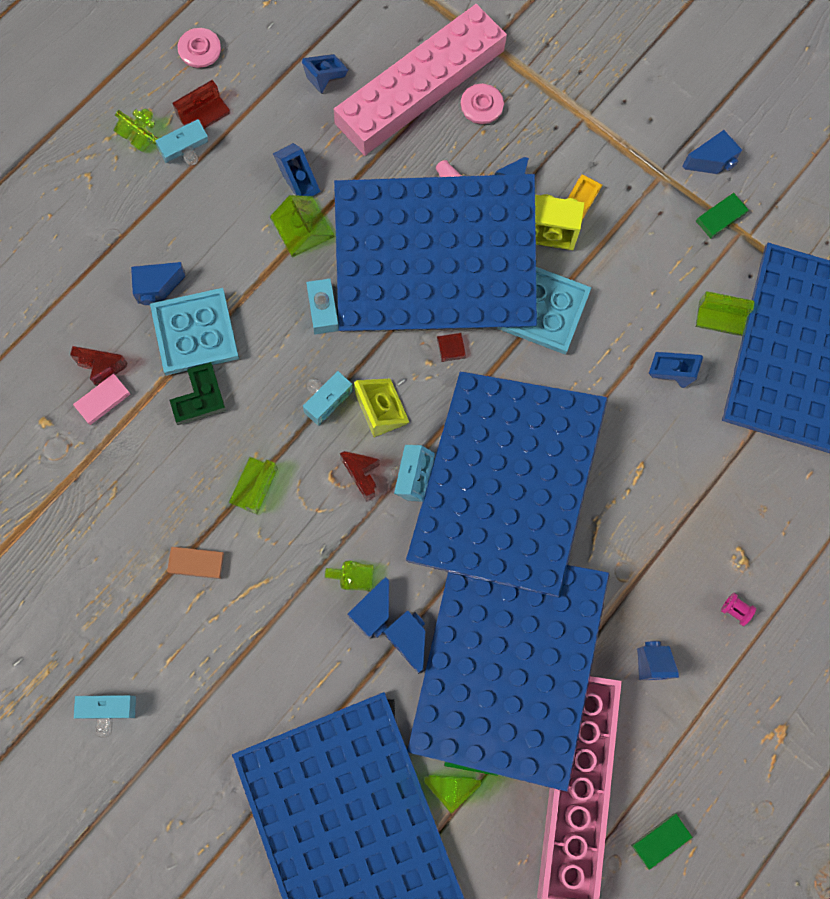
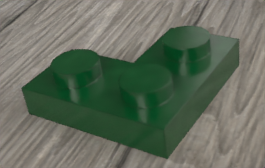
[169,362,226,425]

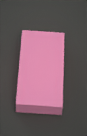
[73,373,130,425]

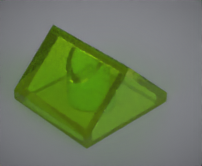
[270,195,335,257]
[422,775,481,814]

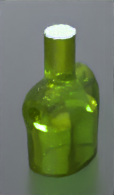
[325,561,374,592]

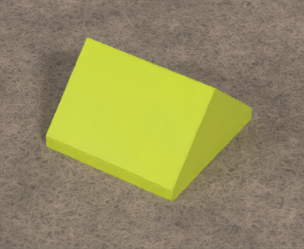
[354,378,409,437]

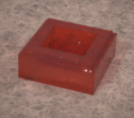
[437,333,466,362]

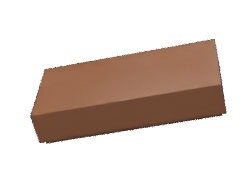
[167,547,224,579]

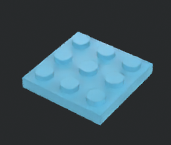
[497,267,592,355]
[150,288,239,375]

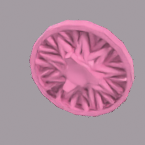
[177,28,221,68]
[460,83,504,124]

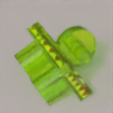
[113,108,159,152]

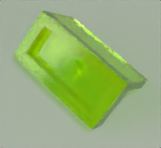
[695,291,754,336]
[229,457,278,515]

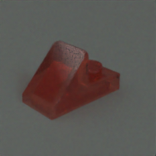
[70,346,128,386]
[340,451,380,502]

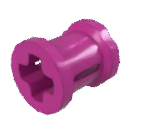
[721,592,757,627]

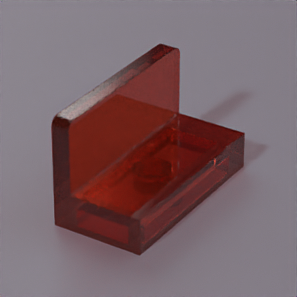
[172,79,230,129]

